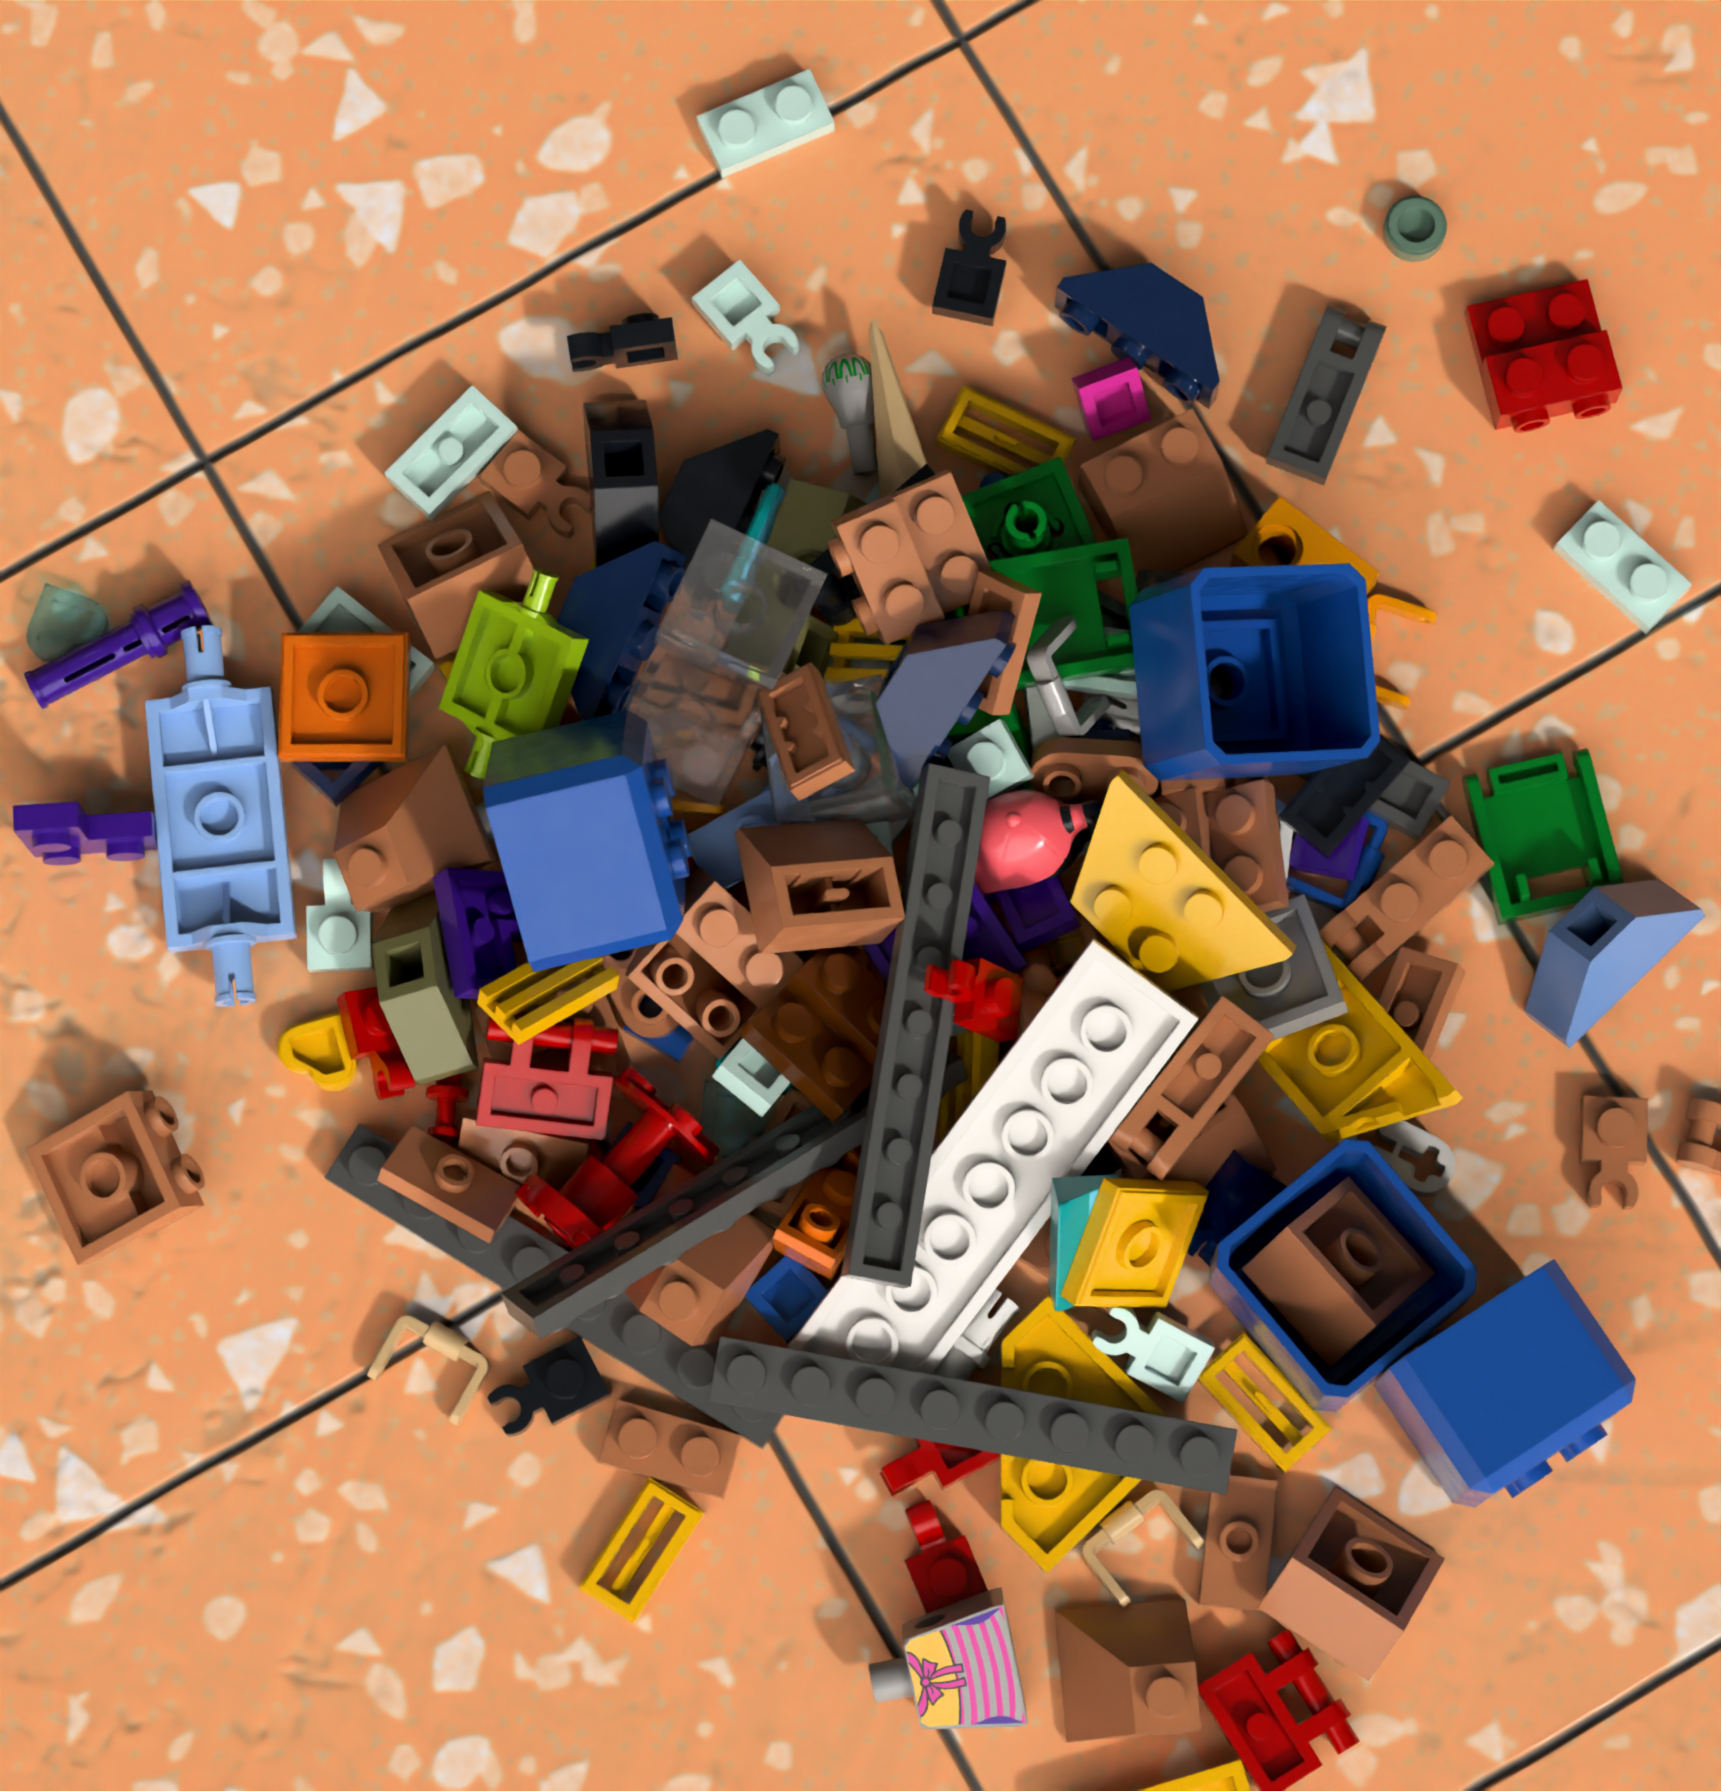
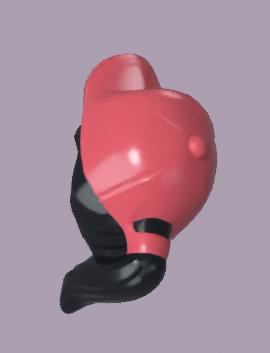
[975,789,1103,894]

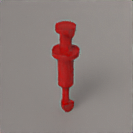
[426,1073,469,1142]

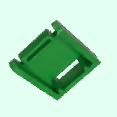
[988,538,1138,690]
[1462,748,1624,925]

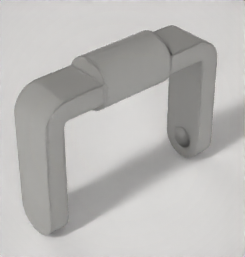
[1027,616,1110,737]

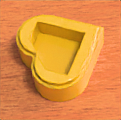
[277,1012,358,1092]

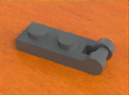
[1266,304,1387,485]

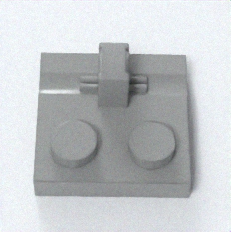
[1200,894,1349,1041]

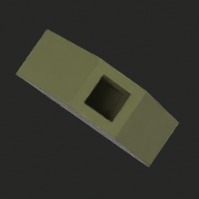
[372,893,479,1085]

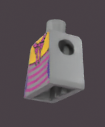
[869,1587,1028,1729]

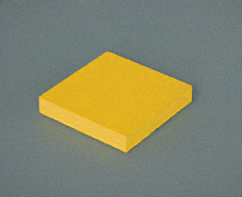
[1060,1178,1209,1308]

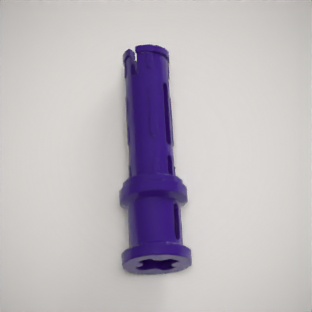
[24,579,214,709]

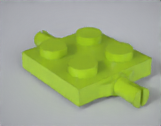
[439,568,589,779]

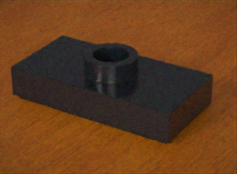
[1278,734,1411,859]

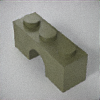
[726,479,867,679]

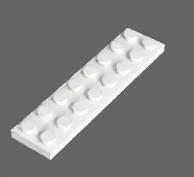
[786,938,1199,1434]

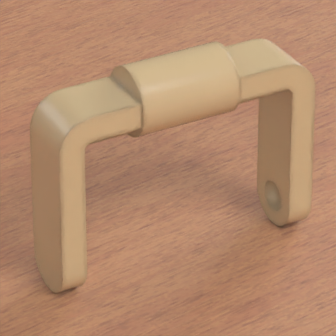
[367,1316,490,1426]
[1082,1490,1205,1608]

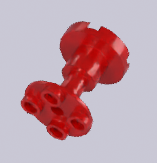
[514,1066,720,1249]

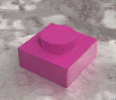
[1071,357,1151,441]

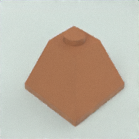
[333,744,496,913]
[625,1163,777,1346]
[1055,1599,1202,1743]

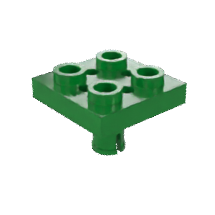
[961,456,1097,561]

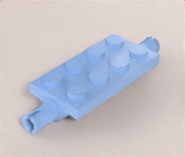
[145,625,297,1007]

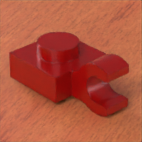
[923,958,1024,1042]
[336,987,415,1100]
[880,1438,1001,1496]
[904,1499,988,1614]

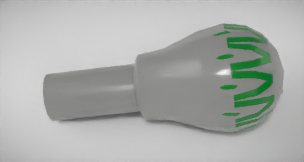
[822,353,878,475]

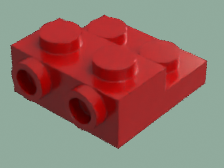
[1464,279,1623,433]

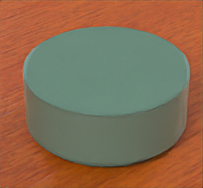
[1383,196,1447,262]

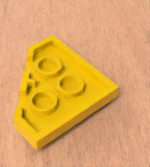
[1000,1296,1168,1575]

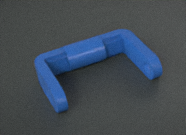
[1286,812,1387,913]

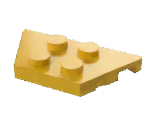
[1070,769,1297,992]
[1257,940,1463,1143]

